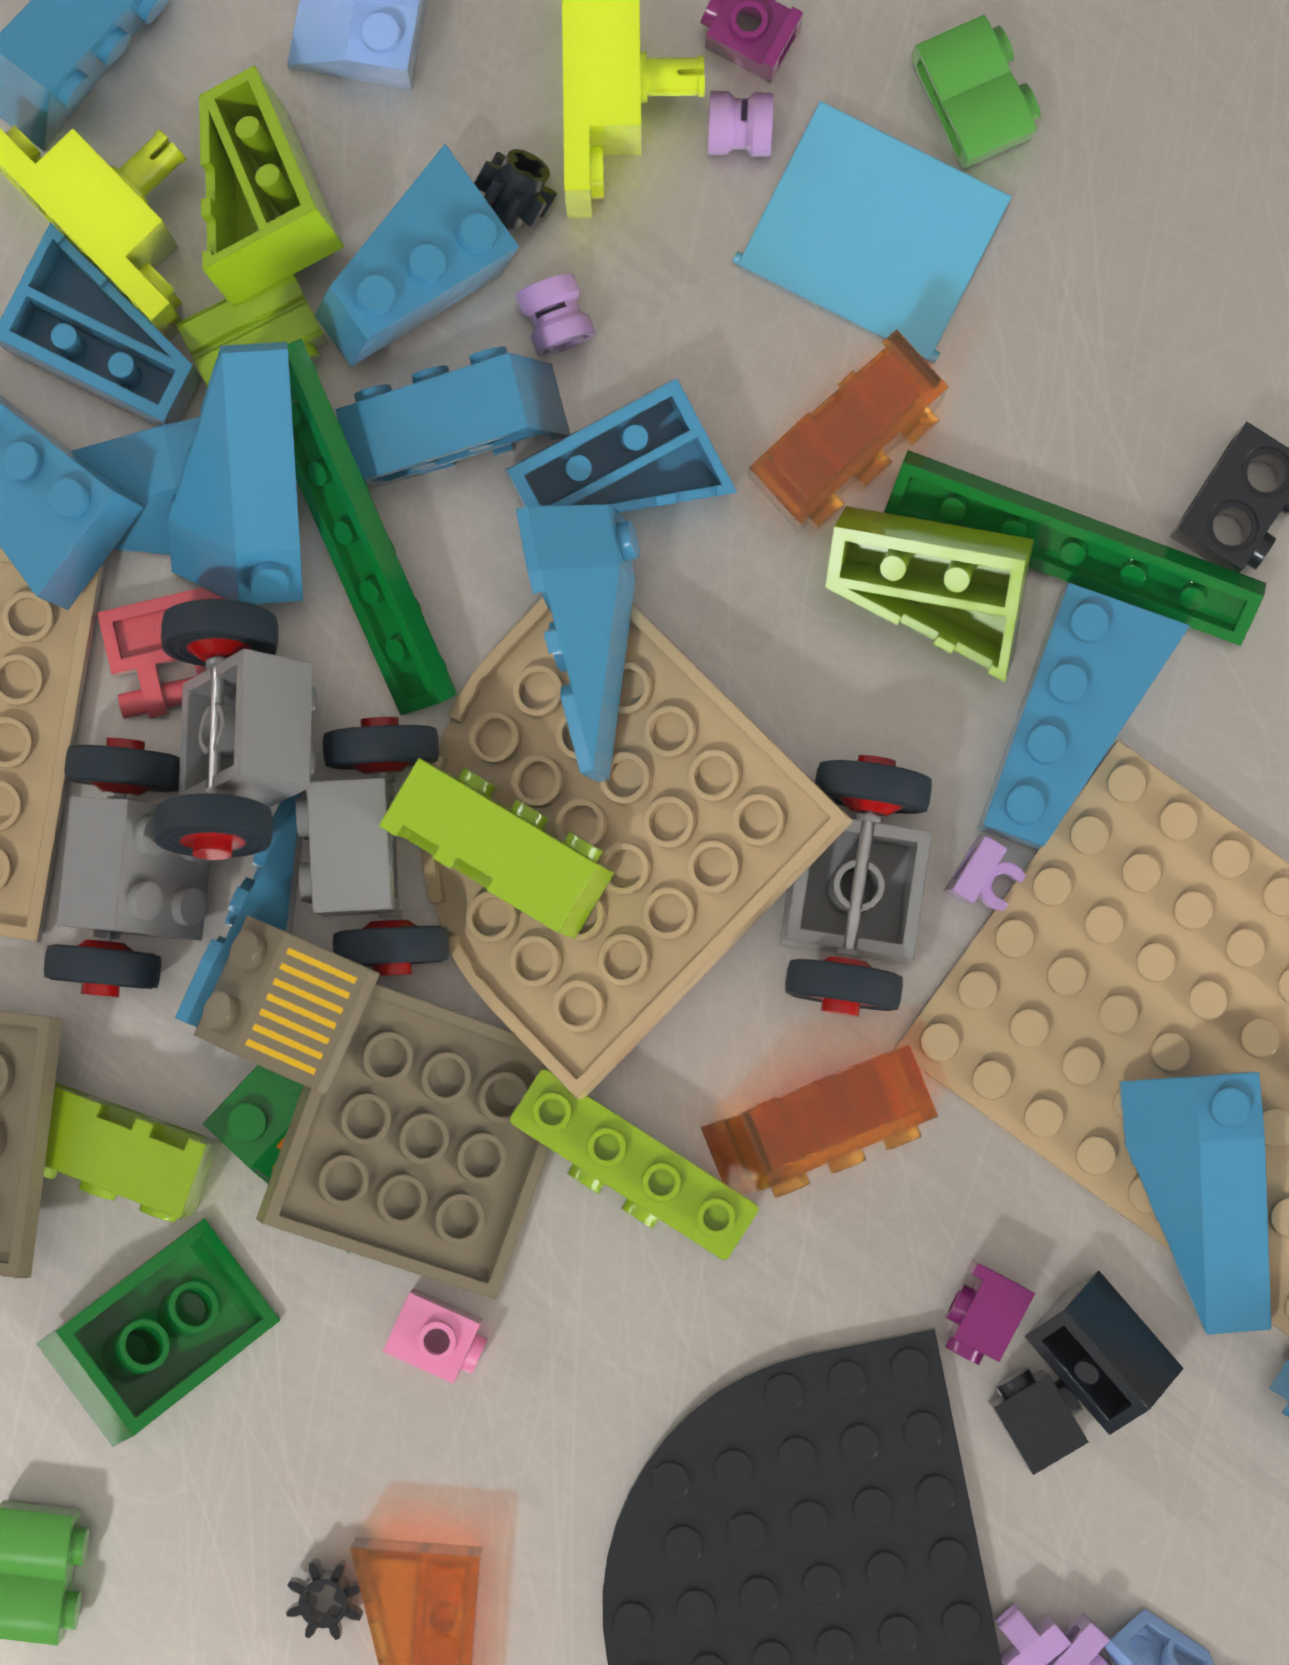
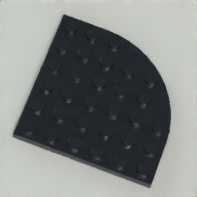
[603,1327,1003,1665]

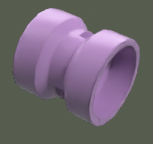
[707,90,774,157]
[515,273,596,357]

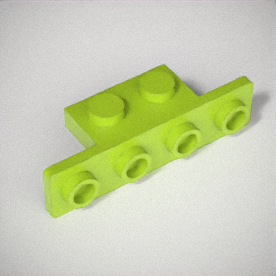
[510,1069,759,1260]

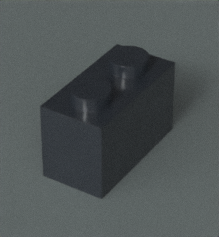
[1024,1270,1184,1435]

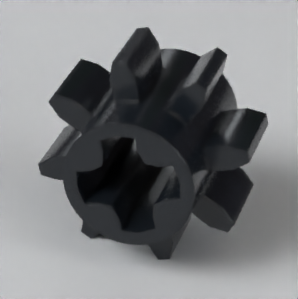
[474,149,557,229]
[286,1558,365,1640]

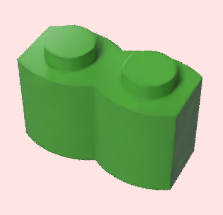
[911,14,1041,169]
[0,1500,89,1646]

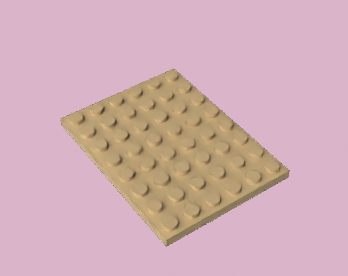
[893,740,1289,1337]

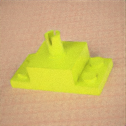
[562,0,705,218]
[0,125,187,341]

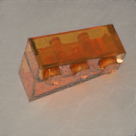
[748,329,949,532]
[700,1045,938,1198]
[350,1537,483,1665]

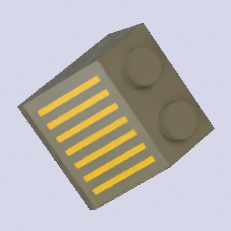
[194,915,380,1095]

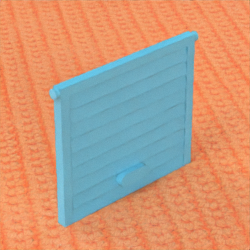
[732,101,1012,364]

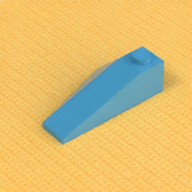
[516,504,640,782]
[1119,1071,1271,1335]

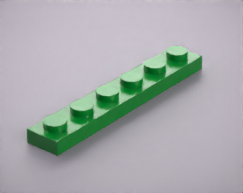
[287,338,457,716]
[884,450,1267,646]

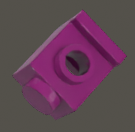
[700,0,803,83]
[945,1259,1035,1365]

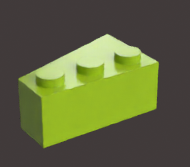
[199,65,345,306]
[825,506,1034,682]
[379,758,614,939]
[44,1082,221,1223]

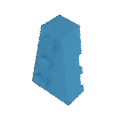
[0,0,168,151]
[314,144,519,367]
[0,222,202,426]
[335,347,570,487]
[504,378,737,513]

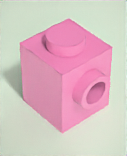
[383,1288,488,1384]

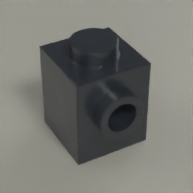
[988,1367,1089,1475]

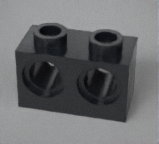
[1169,421,1289,573]

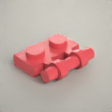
[97,587,227,719]

